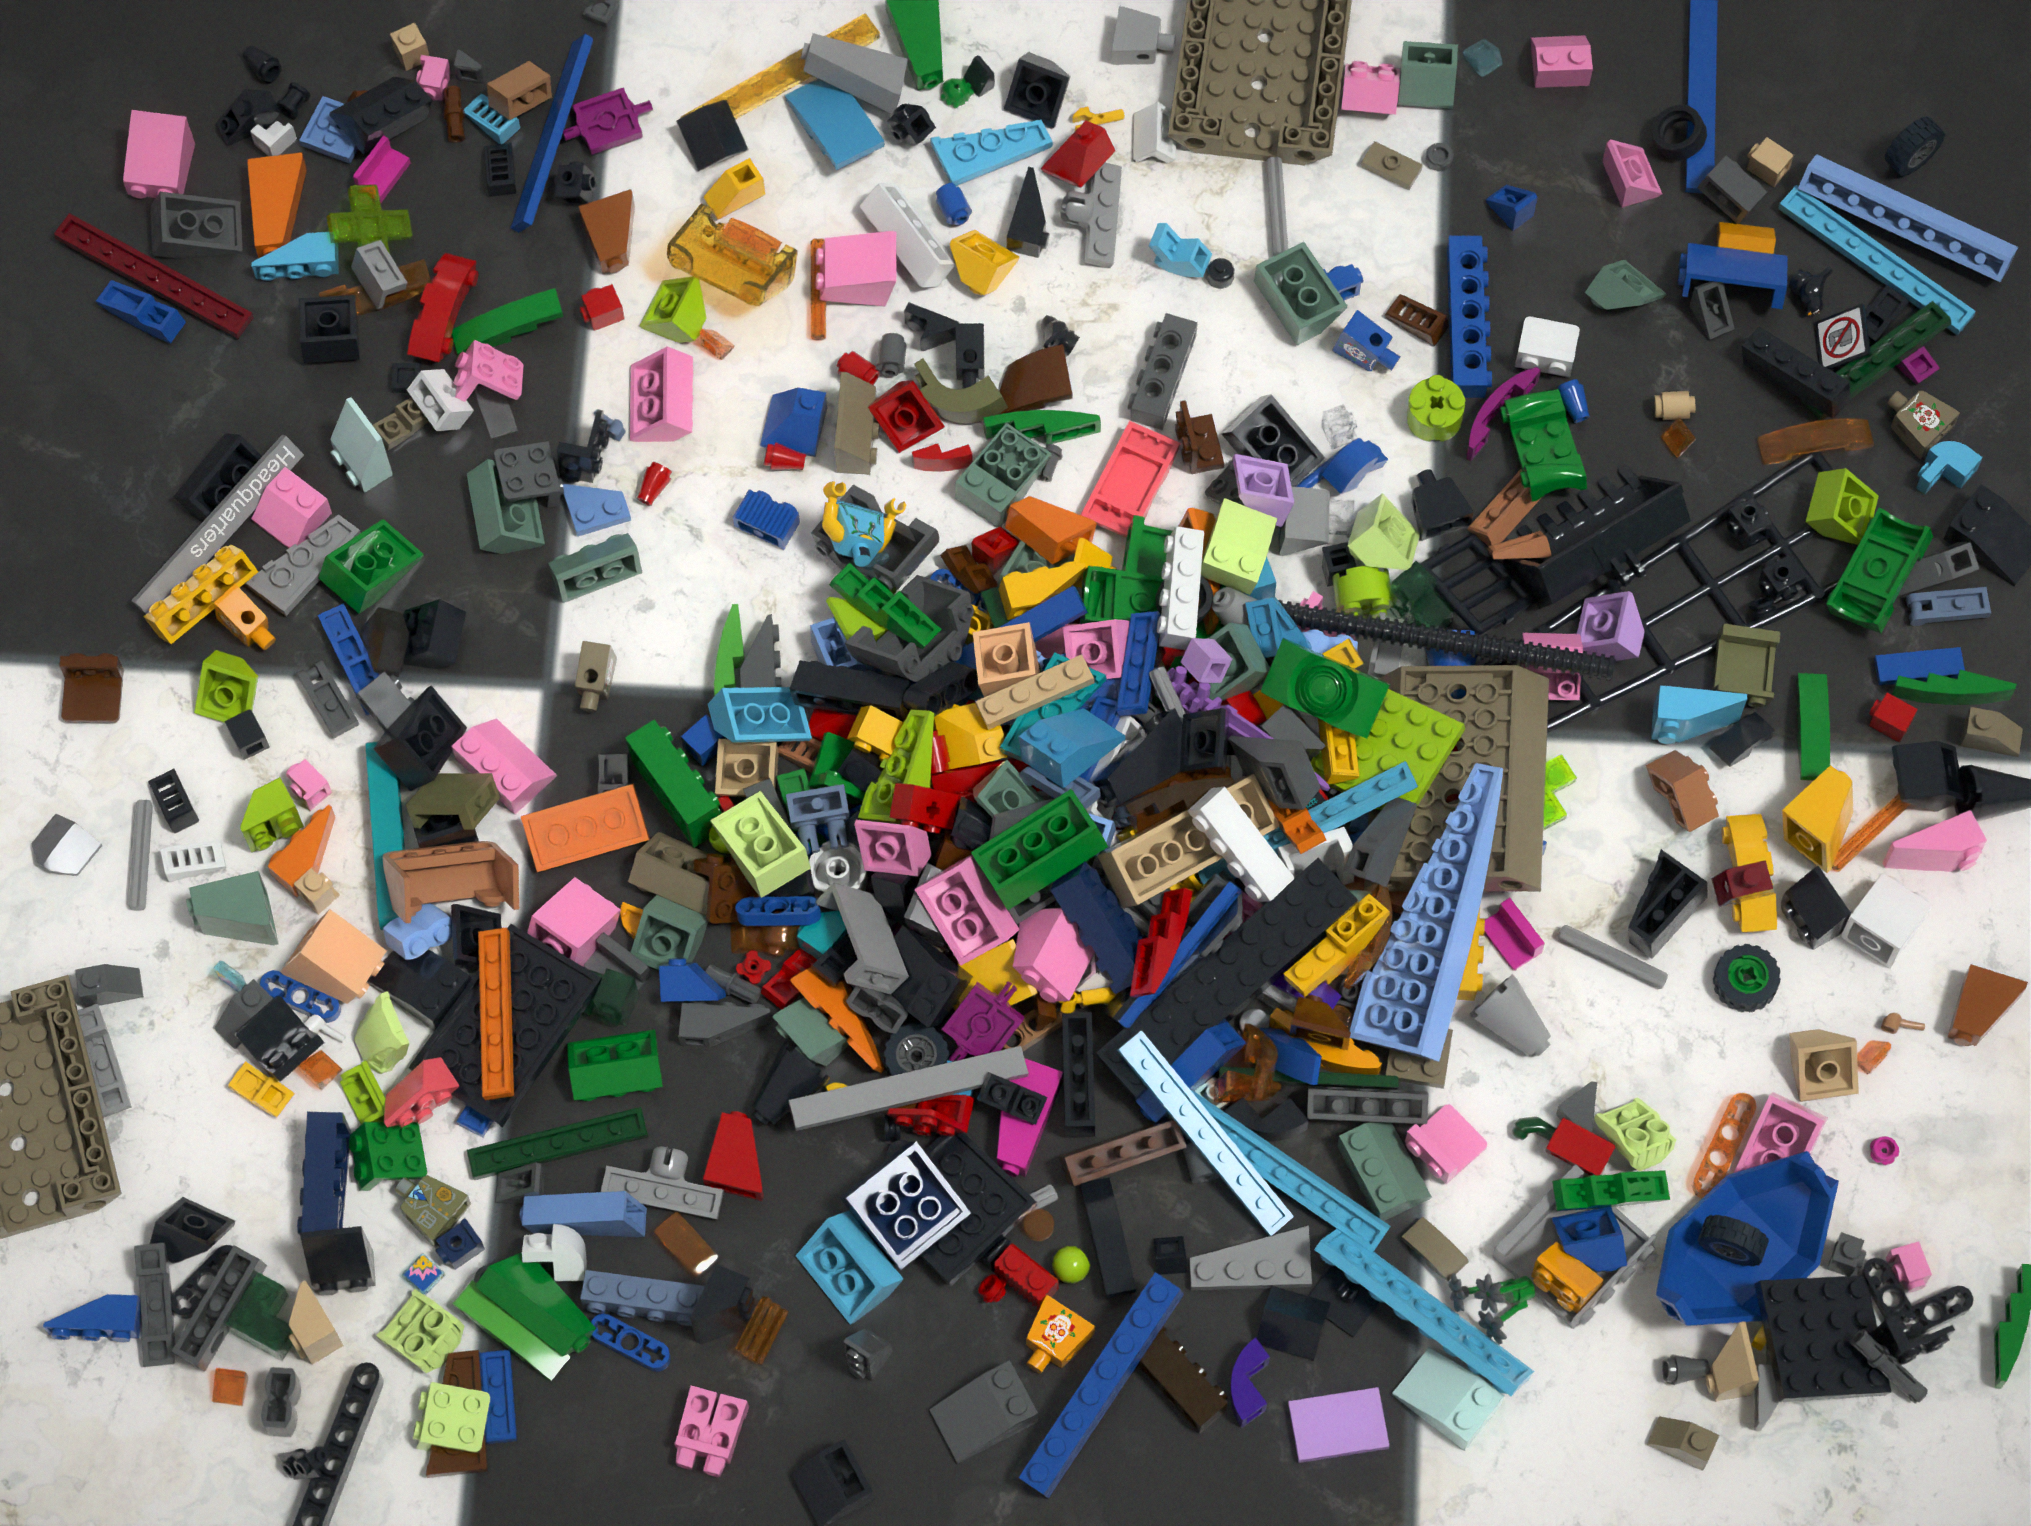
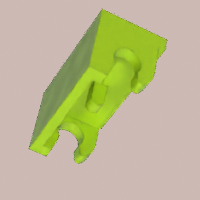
[340,1061,386,1124]

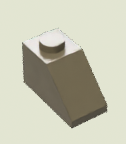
[1961,707,2023,757]
[1647,1416,1720,1471]

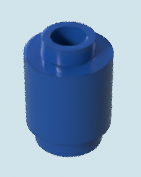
[936,183,972,225]

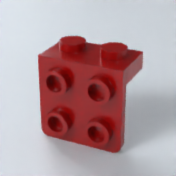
[887,1095,974,1137]

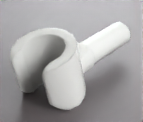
[304,1015,346,1043]

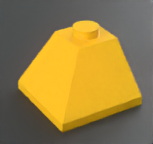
[950,229,1020,296]
[934,703,1008,769]

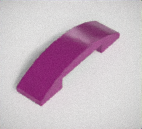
[1466,367,1541,461]

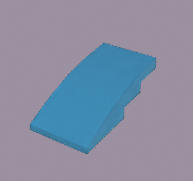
[785,78,885,170]

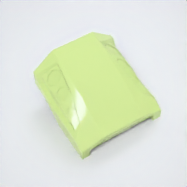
[354,992,409,1074]
[1594,1097,1676,1171]
[376,1289,464,1373]

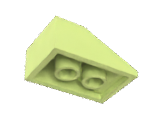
[1201,498,1277,595]
[711,791,811,898]

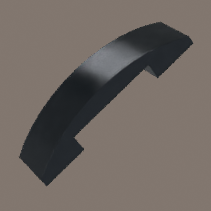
[811,907,898,986]

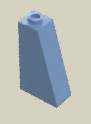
[520,1191,647,1237]

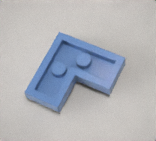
[299,96,358,164]

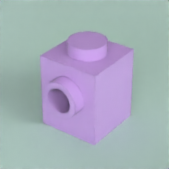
[1181,638,1232,683]

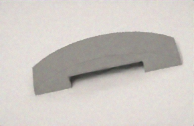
[78,1004,132,1118]

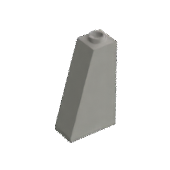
[801,33,908,114]

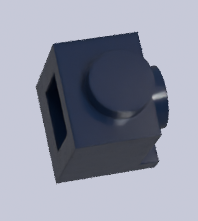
[435,1218,485,1270]

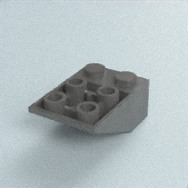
[1229,736,1321,810]

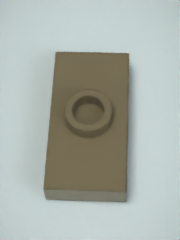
[1361,141,1423,190]

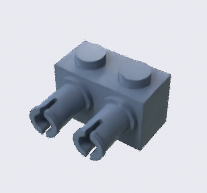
[786,784,849,855]

